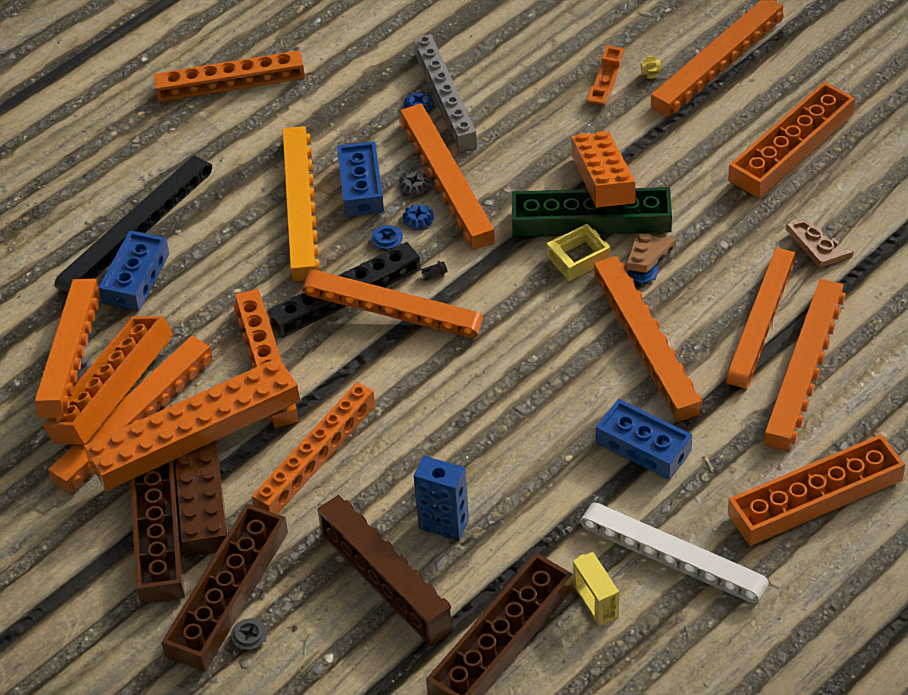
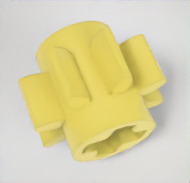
[641,56,661,79]

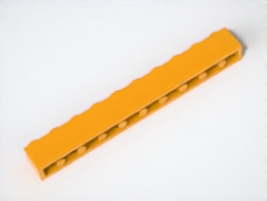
[283,126,320,282]

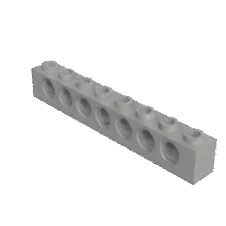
[414,34,477,152]

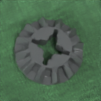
[399,171,430,196]
[231,618,268,652]

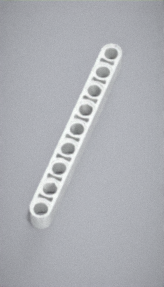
[580,503,769,603]

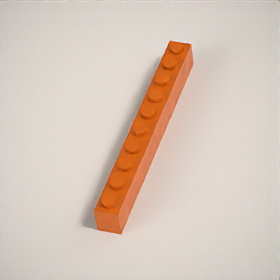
[651,0,784,118]
[399,103,495,250]
[594,256,703,422]
[35,279,101,418]
[764,279,846,452]
[48,336,213,494]

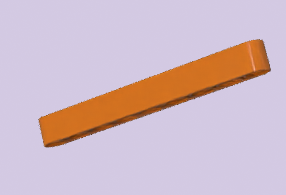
[726,248,796,389]
[302,270,483,338]

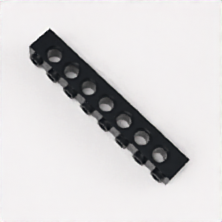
[268,242,421,338]

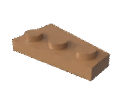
[786,219,854,268]
[627,233,676,272]

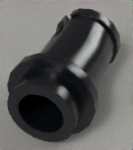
[421,261,448,281]

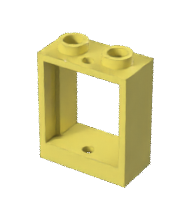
[547,224,611,281]
[573,552,619,626]

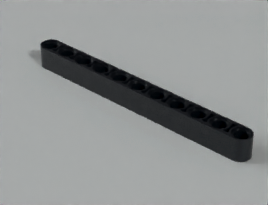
[54,155,212,295]

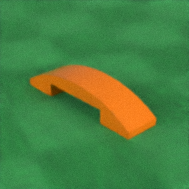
[586,45,624,106]

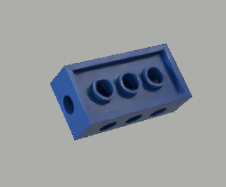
[337,141,384,217]
[98,230,170,311]
[596,398,693,480]
[413,456,469,541]

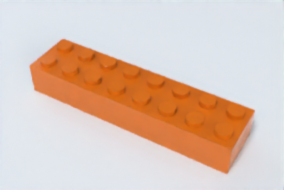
[728,81,855,199]
[42,316,174,445]
[727,434,905,546]

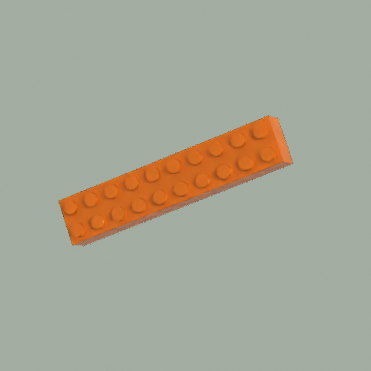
[84,357,300,491]

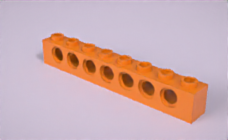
[154,50,305,102]
[233,289,299,428]
[252,382,375,514]

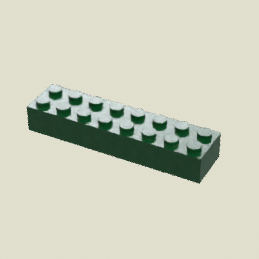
[512,187,672,236]

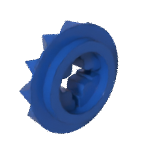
[404,91,434,112]
[403,203,434,229]
[371,225,403,251]
[626,264,658,285]

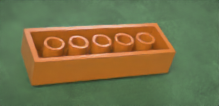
[571,131,635,207]

